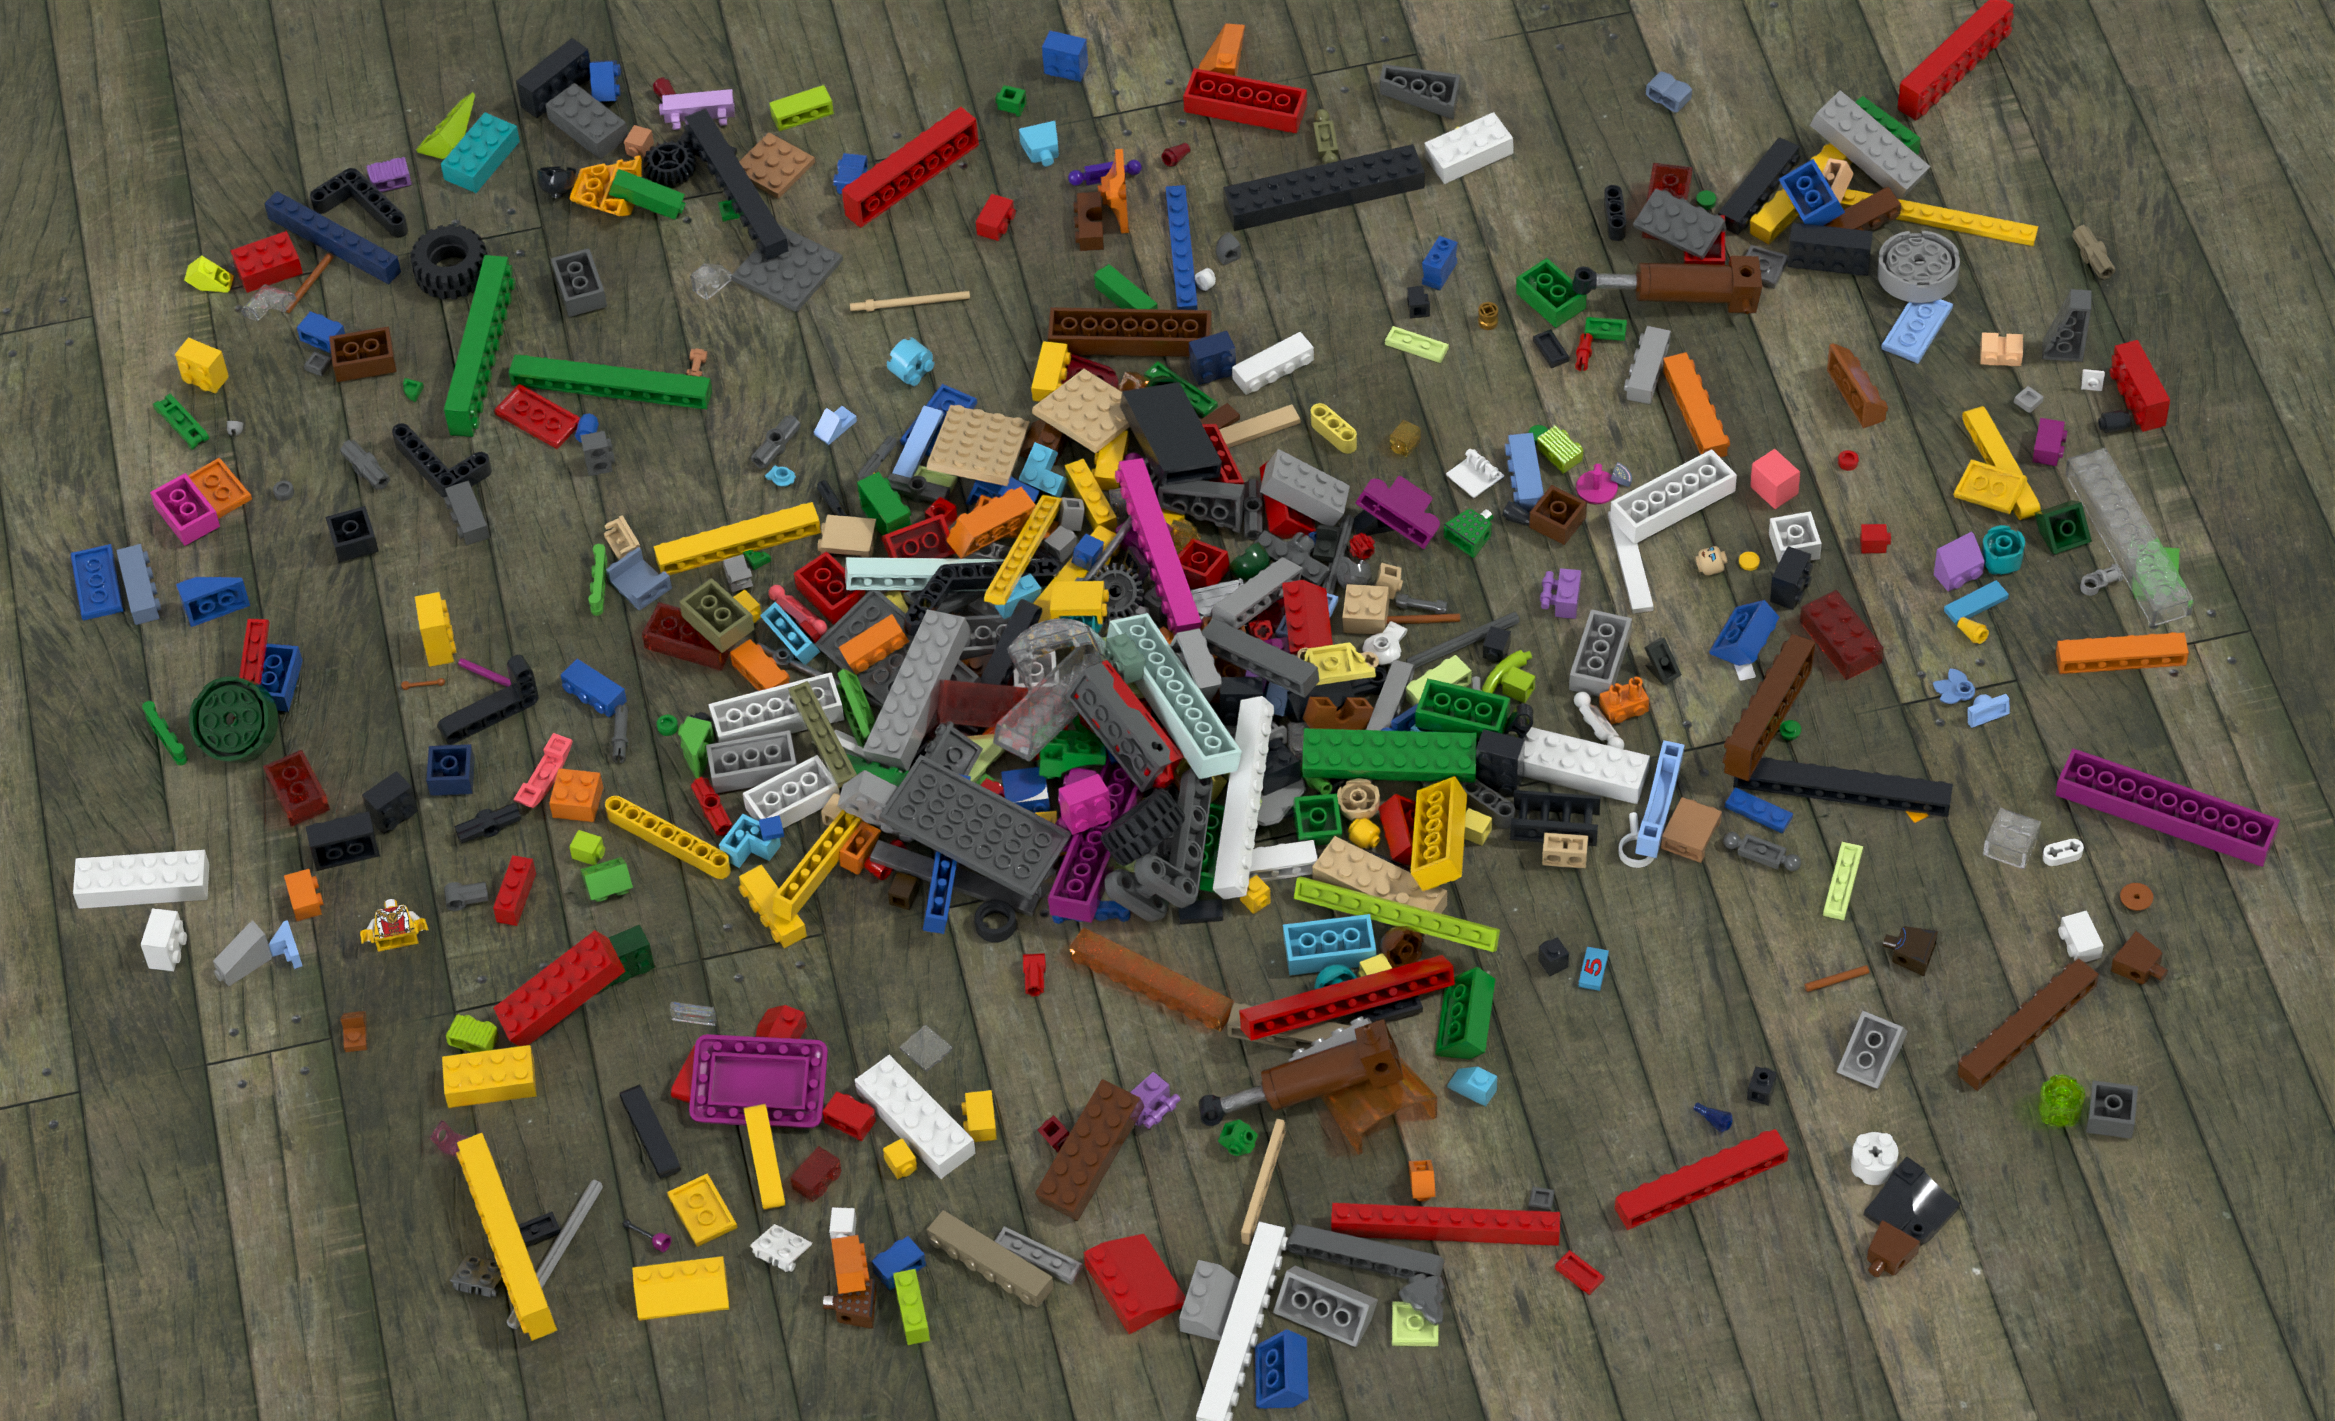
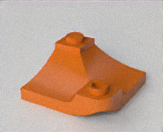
[1098,149,1129,233]

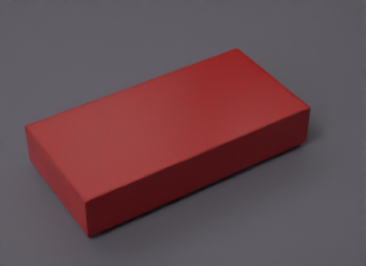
[1555,1250,1605,1295]

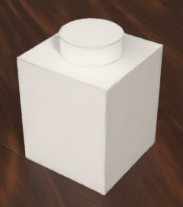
[830,1208,856,1239]

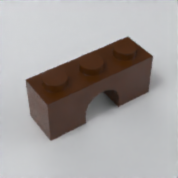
[1073,192,1104,251]

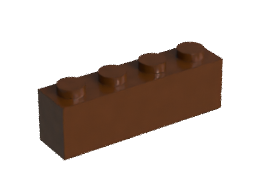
[1823,186,1901,231]

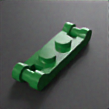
[153,393,209,450]
[142,701,188,766]

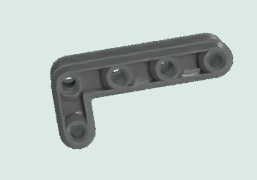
[1104,768,1213,922]

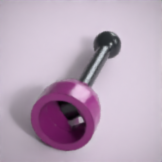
[622,1219,672,1253]

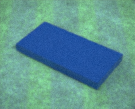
[900,384,977,457]
[70,544,124,621]

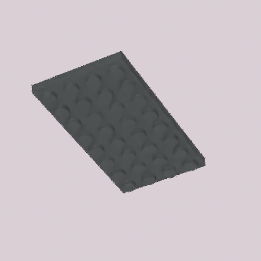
[814,590,982,736]
[878,754,1072,900]

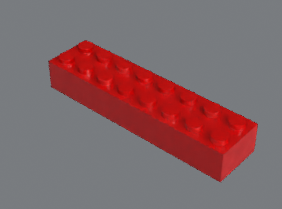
[1897,0,2014,121]
[842,107,979,228]

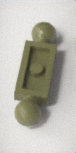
[1313,109,1338,164]

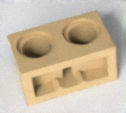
[1542,833,1588,868]

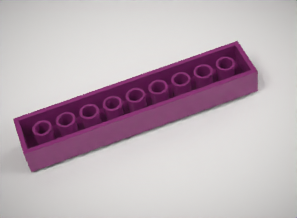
[2056,748,2280,867]
[1048,756,1146,923]

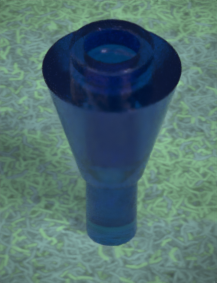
[1694,1102,1733,1133]

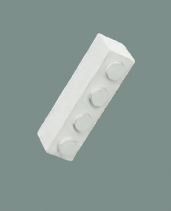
[1232,332,1314,395]
[1249,840,1318,882]

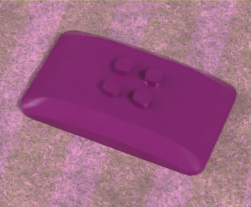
[689,1034,828,1128]

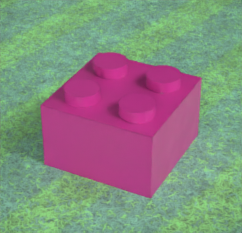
[1059,774,1112,835]

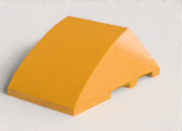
[570,156,642,216]

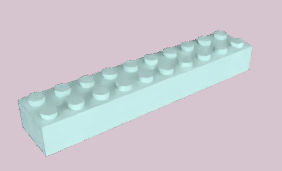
[1106,613,1242,779]

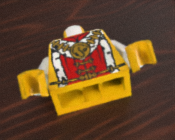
[360,899,429,952]

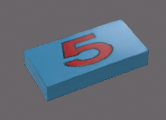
[1579,947,1609,991]

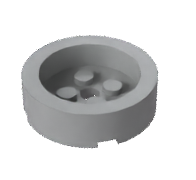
[1878,230,1960,303]

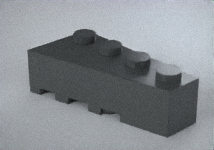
[1380,64,1461,120]
[2042,289,2092,362]
[1158,480,1244,533]

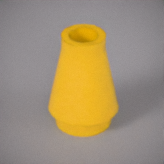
[1957,617,1989,644]

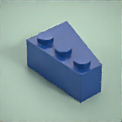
[965,476,1039,505]

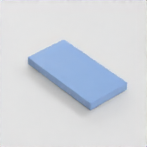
[1881,299,1953,364]

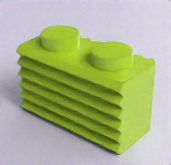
[1536,425,1583,474]
[446,1014,499,1053]

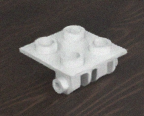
[1446,449,1504,498]
[750,1224,812,1272]

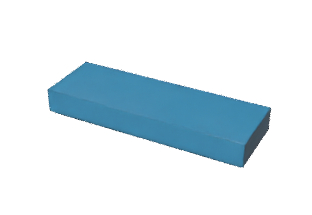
[1944,580,2009,625]

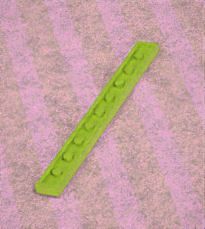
[1294,876,1500,952]

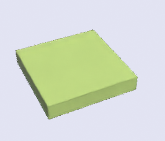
[1392,1302,1438,1346]

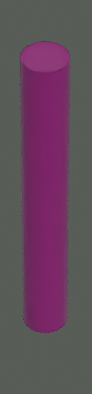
[458,658,511,687]

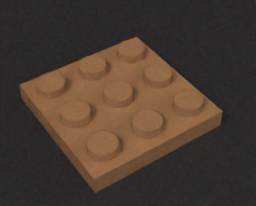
[739,133,815,199]

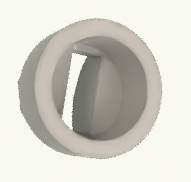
[227,421,243,436]

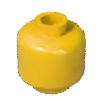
[1348,818,1381,849]

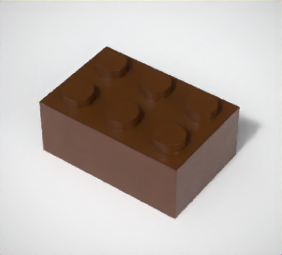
[329,326,397,382]

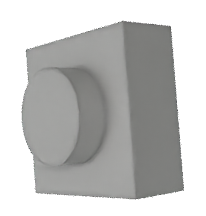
[2014,386,2044,413]

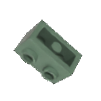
[1104,633,1146,684]

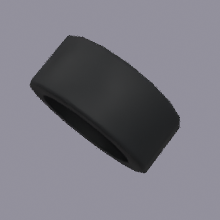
[975,900,1016,942]

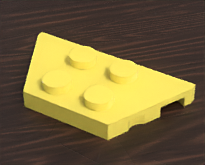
[1304,642,1376,685]

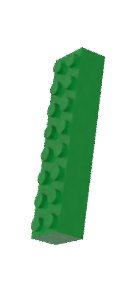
[1302,728,1477,783]

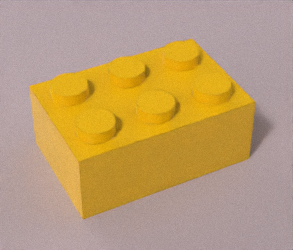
[415,592,457,667]

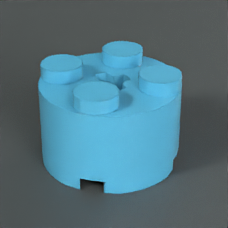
[887,337,935,386]

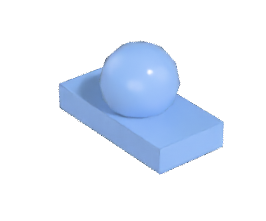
[1968,694,2010,728]

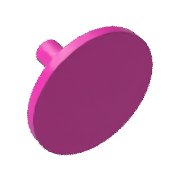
[1576,464,1618,504]

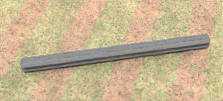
[507,1180,603,1329]

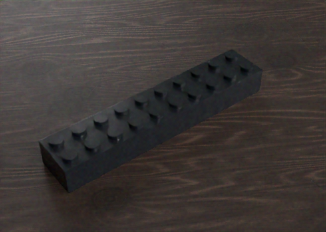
[1223,144,1425,231]

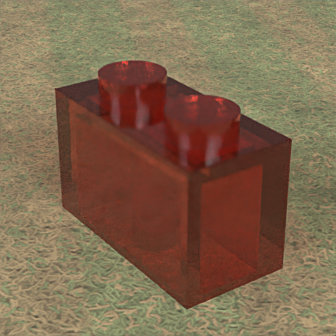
[790,1146,841,1202]

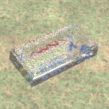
[670,1001,716,1026]

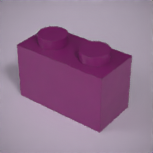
[2032,418,2068,466]

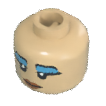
[1696,546,1728,576]

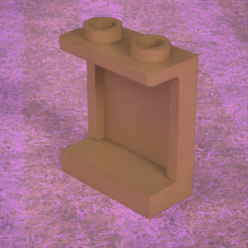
[1661,797,1722,863]

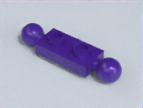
[1068,160,1142,186]

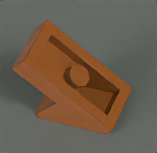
[341,1011,367,1052]

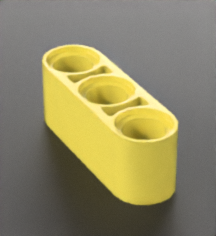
[1311,403,1357,454]

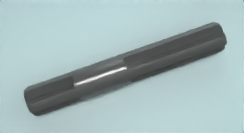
[857,436,897,481]

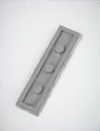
[995,1227,1083,1285]

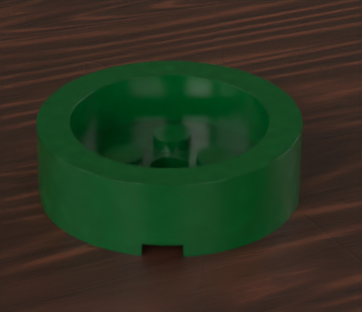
[189,676,278,763]

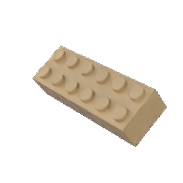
[1312,836,1447,937]

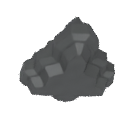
[1399,1274,1445,1326]

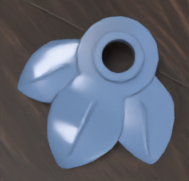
[1933,668,1975,704]

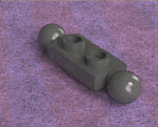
[1723,832,1801,871]

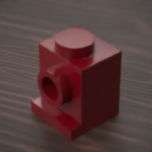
[1037,1115,1070,1153]

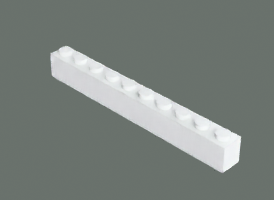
[1213,696,1274,899]
[1196,1222,1289,1421]

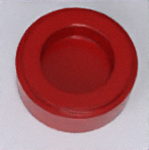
[1838,450,1859,471]

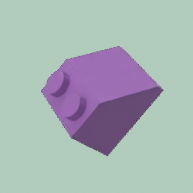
[1934,532,1984,592]

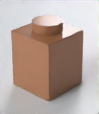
[624,125,654,159]

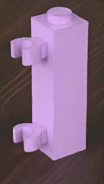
[659,89,735,130]

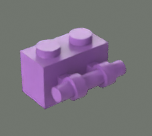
[1540,568,1581,619]
[1130,1072,1181,1128]

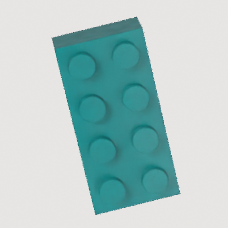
[441,112,520,193]

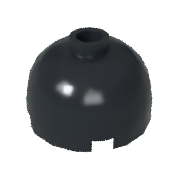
[537,166,577,198]

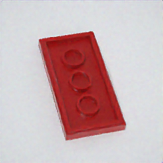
[494,384,580,449]

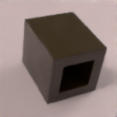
[888,872,919,910]

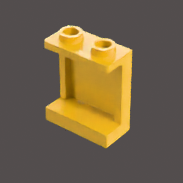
[1050,581,1109,626]

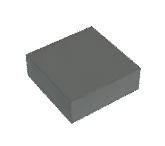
[304,352,332,376]
[1528,1186,1555,1212]

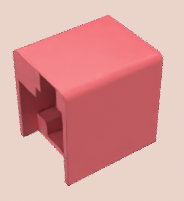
[1750,449,1800,509]

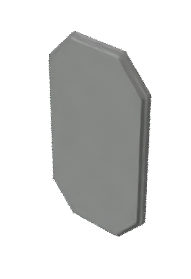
[1257,777,1306,826]

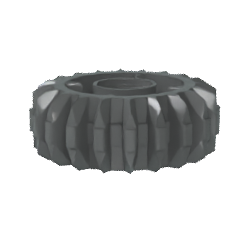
[1091,563,1144,620]

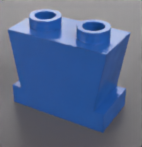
[1422,236,1457,290]

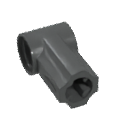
[444,882,489,911]

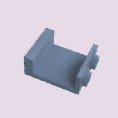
[606,547,672,611]

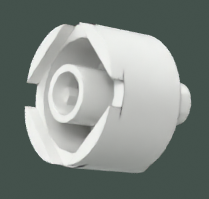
[1851,1132,1898,1185]

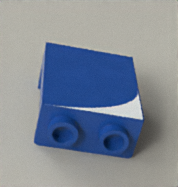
[1001,767,1050,813]

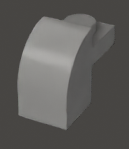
[722,555,753,592]

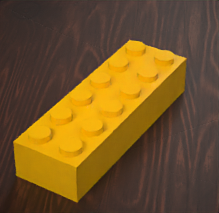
[1411,776,1467,891]

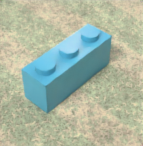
[760,602,820,665]

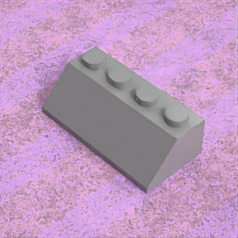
[706,730,797,793]
[1273,1266,1378,1347]

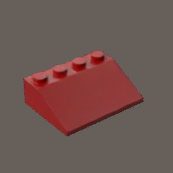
[1084,1234,1186,1334]

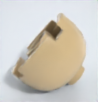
[1337,778,1380,822]

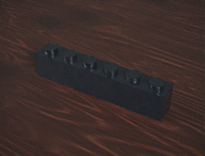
[1718,137,1801,235]

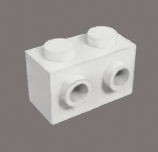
[2058,911,2104,962]

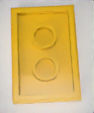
[1953,459,2027,514]
[667,1173,737,1247]

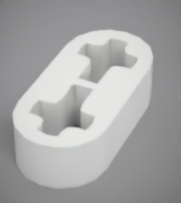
[2043,839,2084,866]

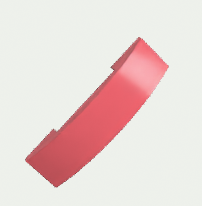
[514,733,573,808]

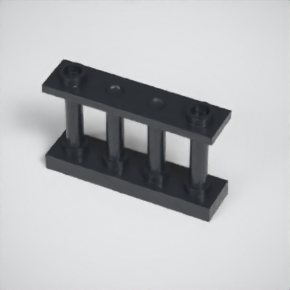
[1510,790,1601,846]

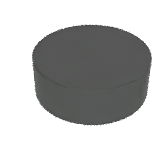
[273,481,294,501]

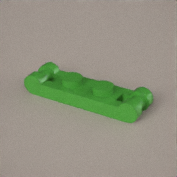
[588,544,608,616]

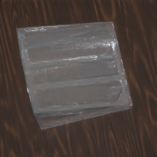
[1008,618,1107,695]

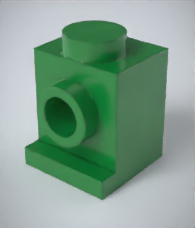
[995,85,1027,117]

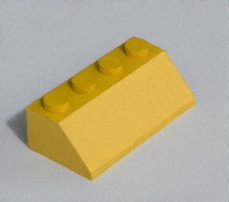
[633,1256,729,1321]

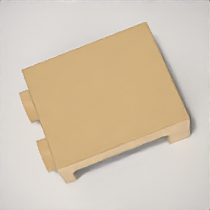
[818,515,878,558]

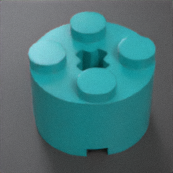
[1981,525,2025,575]

